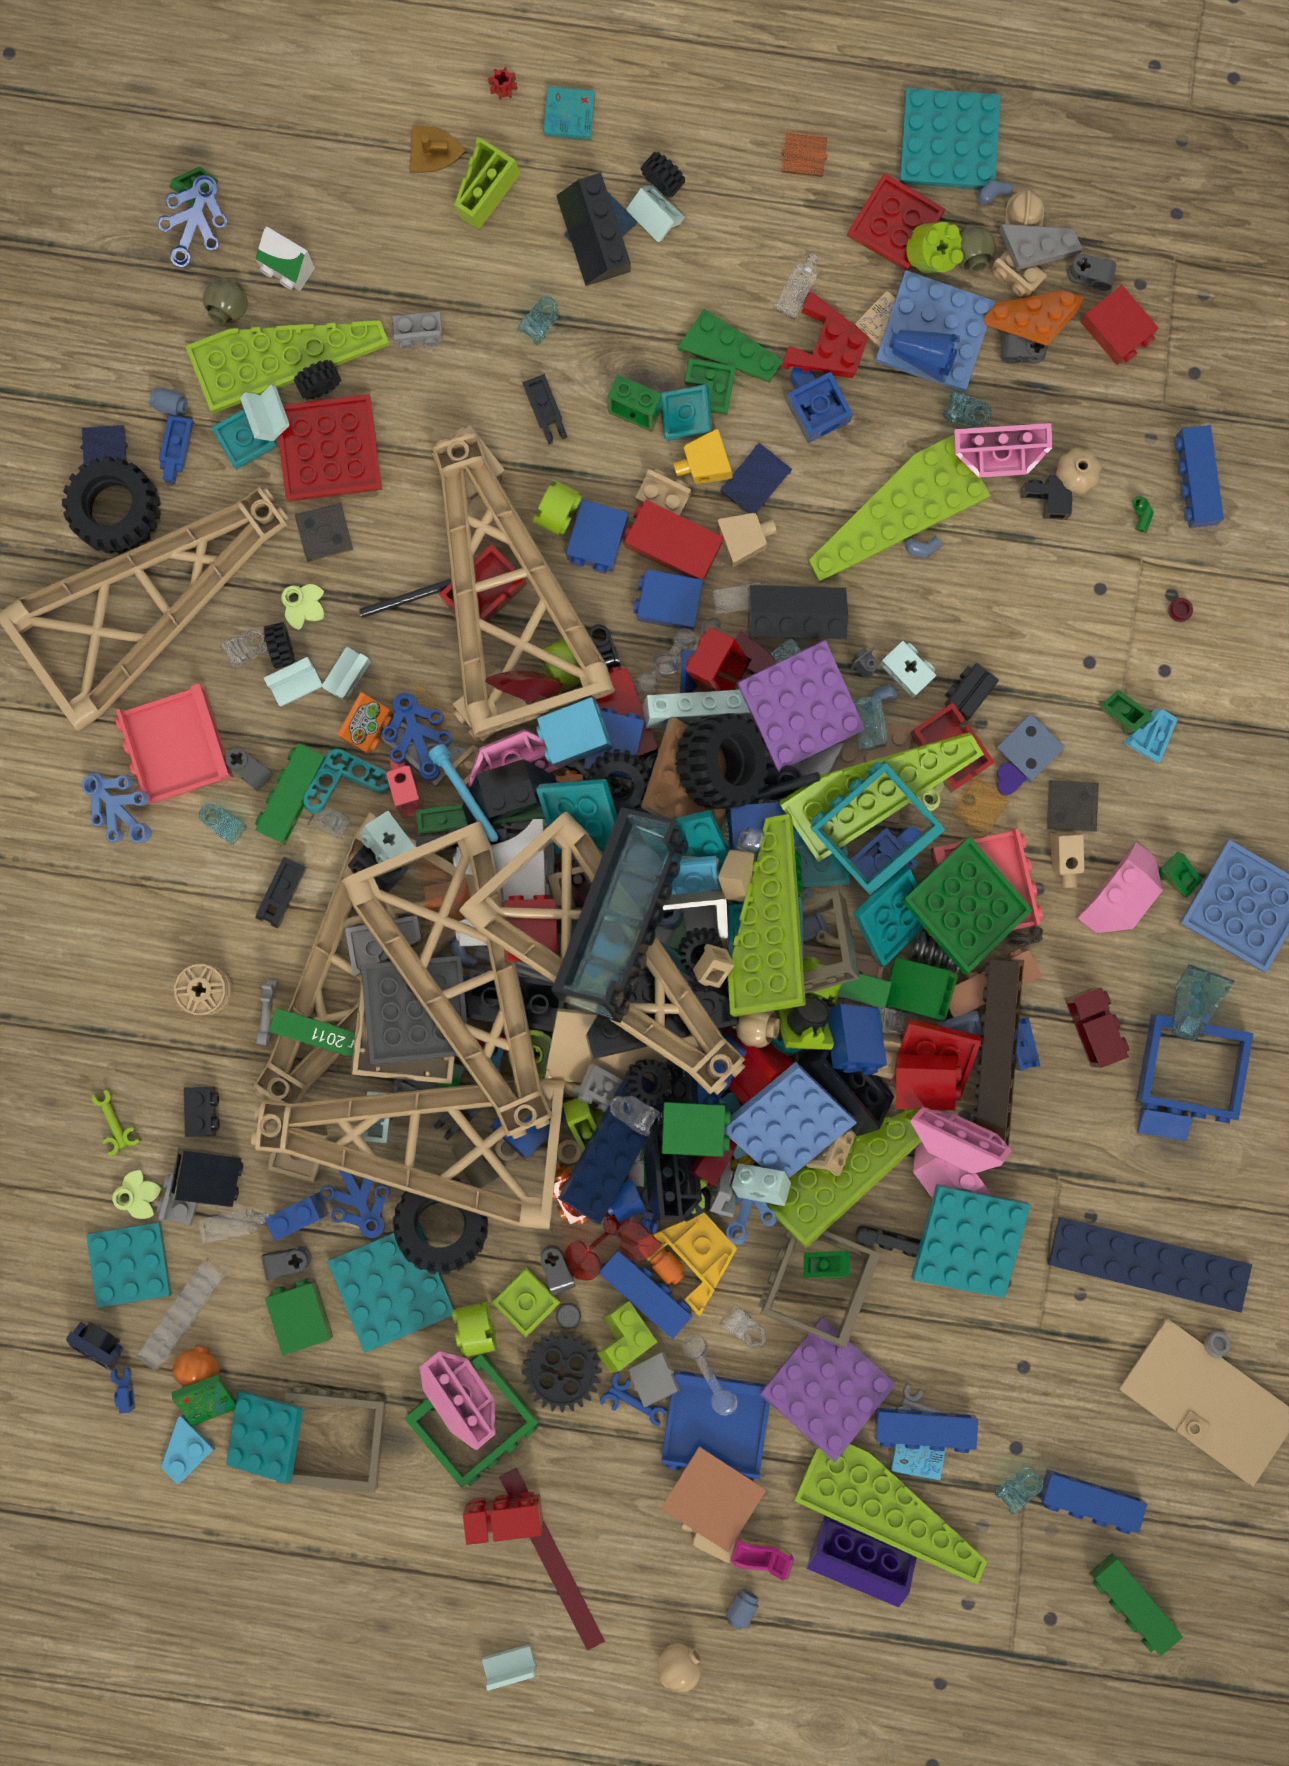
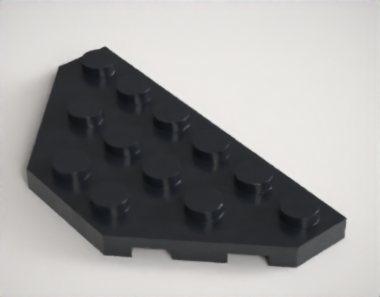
[585,967,738,1060]

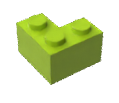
[563,1098,605,1153]
[597,1301,657,1373]

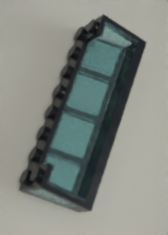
[551,807,688,1023]

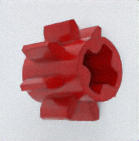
[488,67,518,100]

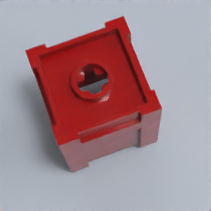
[729,1036,795,1105]

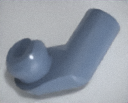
[977,180,1013,205]

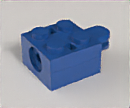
[786,367,853,443]
[850,826,921,893]

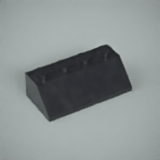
[556,172,631,286]
[747,585,848,639]
[465,969,567,1033]
[800,1049,895,1137]

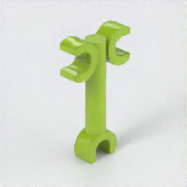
[92,1089,141,1156]

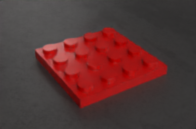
[278,394,382,502]

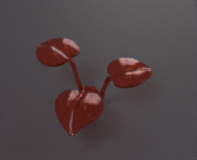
[561,1172,662,1281]

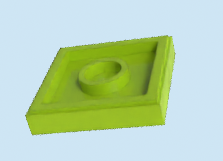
[491,1267,561,1337]

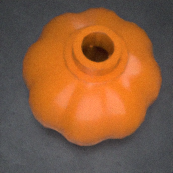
[173,1345,220,1388]

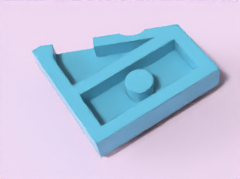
[1123,708,1178,763]
[161,1414,215,1485]

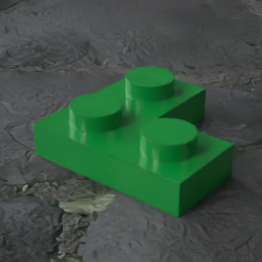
[685,358,736,415]

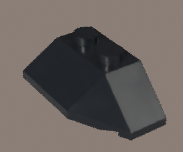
[462,759,557,825]
[644,1124,702,1222]

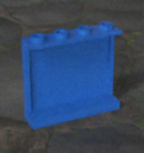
[661,1370,770,1481]

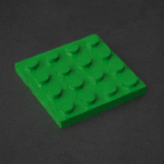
[901,836,1033,975]

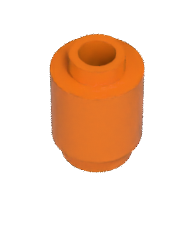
[650,1248,685,1285]

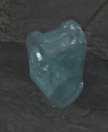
[517,296,560,345]
[943,392,992,428]
[199,804,247,845]
[995,1467,1043,1514]

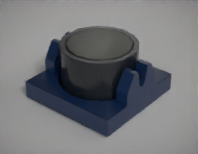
[66,1322,124,1371]

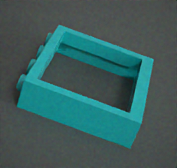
[810,761,946,895]

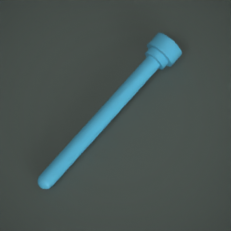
[429,744,498,842]

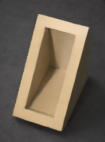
[718,850,754,902]

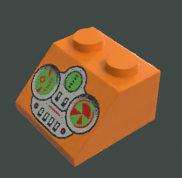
[337,692,393,755]

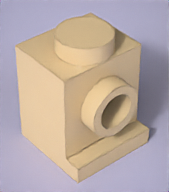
[693,944,735,988]

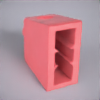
[386,757,425,818]

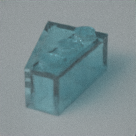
[1171,964,1235,1042]

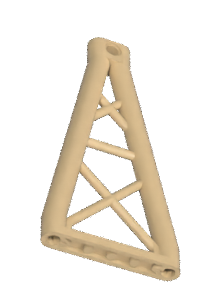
[432,432,615,736]
[0,486,289,731]
[459,811,745,1095]
[253,812,476,1104]
[342,821,553,1139]
[251,1078,565,1230]

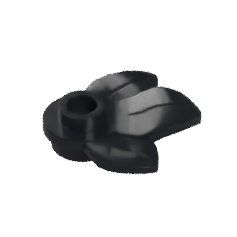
[763,765,802,800]

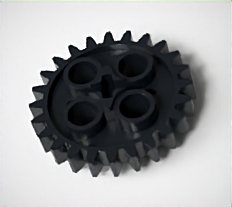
[522,1330,602,1413]

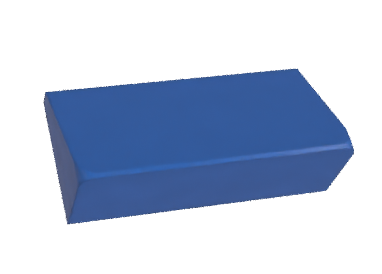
[680,650,698,693]
[1137,1108,1193,1141]

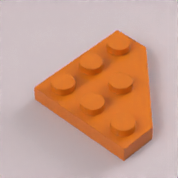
[984,290,1084,346]

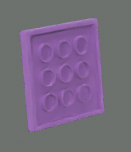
[736,640,865,772]
[759,1318,896,1462]

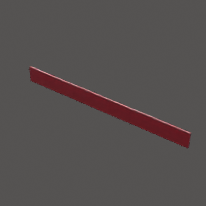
[499,1468,605,1651]

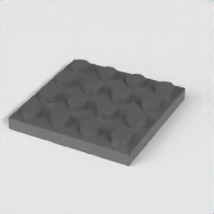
[361,956,467,1065]

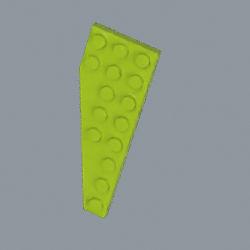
[185,320,390,414]
[808,435,990,583]
[779,732,984,862]
[728,814,806,1017]
[765,1109,947,1248]
[794,1443,987,1585]

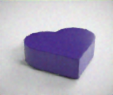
[997,763,1027,796]

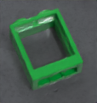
[608,374,662,432]

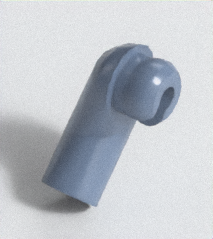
[905,536,942,558]
[865,684,898,713]
[450,936,479,969]

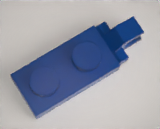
[159,415,194,484]

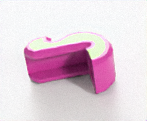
[730,1538,794,1581]

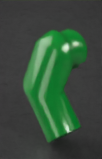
[1132,496,1154,533]

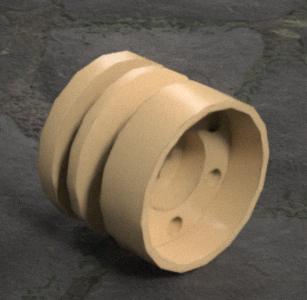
[174,964,233,1015]

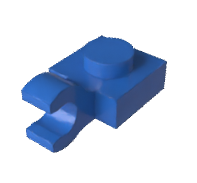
[637,1210,658,1238]
[111,1367,135,1414]

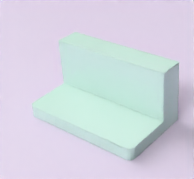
[627,184,685,242]
[240,385,289,441]
[322,647,371,702]
[264,657,322,707]
[482,1644,537,1691]

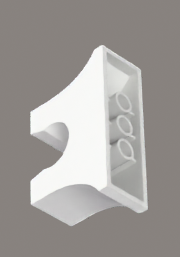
[453,819,555,946]

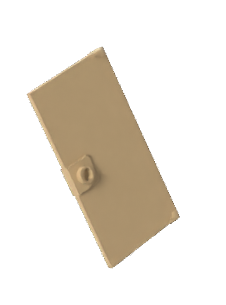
[544,1008,720,1091]
[1118,1317,1289,1487]

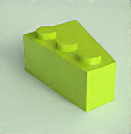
[454,137,521,230]

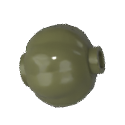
[957,225,996,272]
[203,278,248,324]

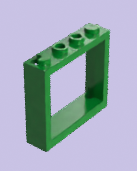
[404,1353,539,1488]

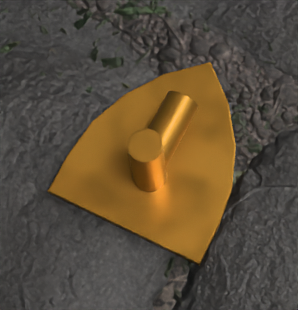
[410,125,466,173]

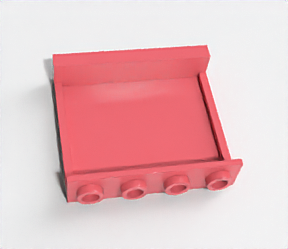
[115,683,233,804]
[930,829,1043,930]

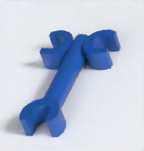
[600,1372,667,1426]

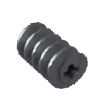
[909,932,959,974]

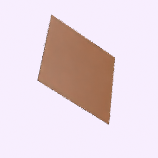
[661,1447,766,1552]

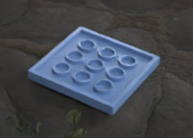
[875,270,996,392]
[1179,839,1289,973]
[726,1062,857,1178]

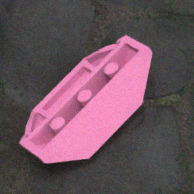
[954,423,1052,478]
[468,729,566,788]
[1077,842,1163,933]
[911,1107,1012,1174]
[913,1142,990,1198]
[419,1351,495,1450]

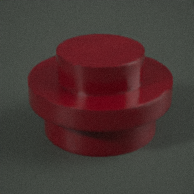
[1168,598,1193,622]

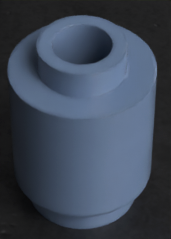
[149,387,188,416]
[660,909,683,930]
[726,1589,759,1630]

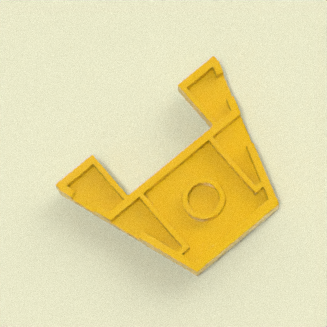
[634,1212,737,1316]

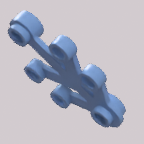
[82,773,152,843]
[717,1160,777,1245]

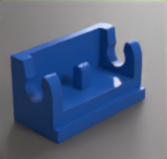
[1015,1017,1040,1071]

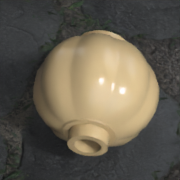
[1056,448,1102,494]
[732,1010,780,1048]
[657,1643,703,1692]

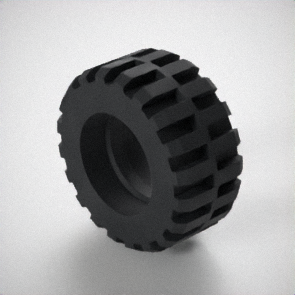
[62,456,161,554]
[676,713,768,810]
[393,1175,488,1274]

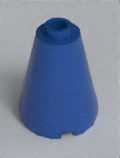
[890,330,960,382]

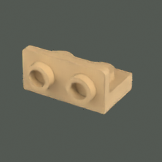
[991,250,1047,298]
[635,469,691,516]
[806,1128,855,1176]

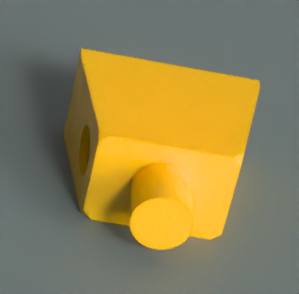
[673,429,733,484]

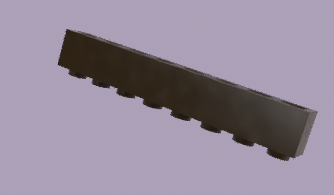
[973,957,1024,1146]

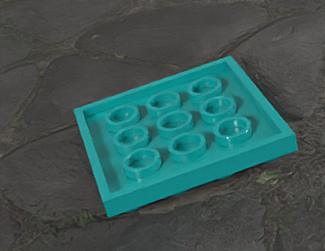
[899,88,1001,189]
[911,1184,1031,1298]
[327,1222,454,1353]

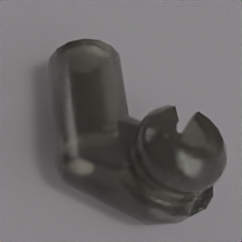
[1007,926,1043,946]

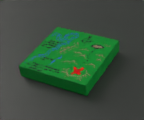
[172,1375,237,1426]

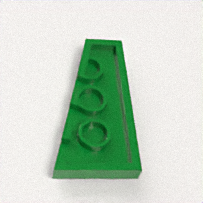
[677,309,783,383]

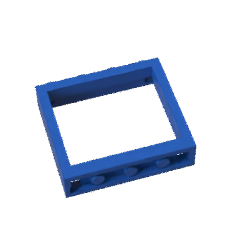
[1136,1015,1254,1124]

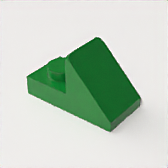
[169,167,218,207]
[1101,690,1152,734]
[1159,851,1202,898]
[803,1251,850,1280]

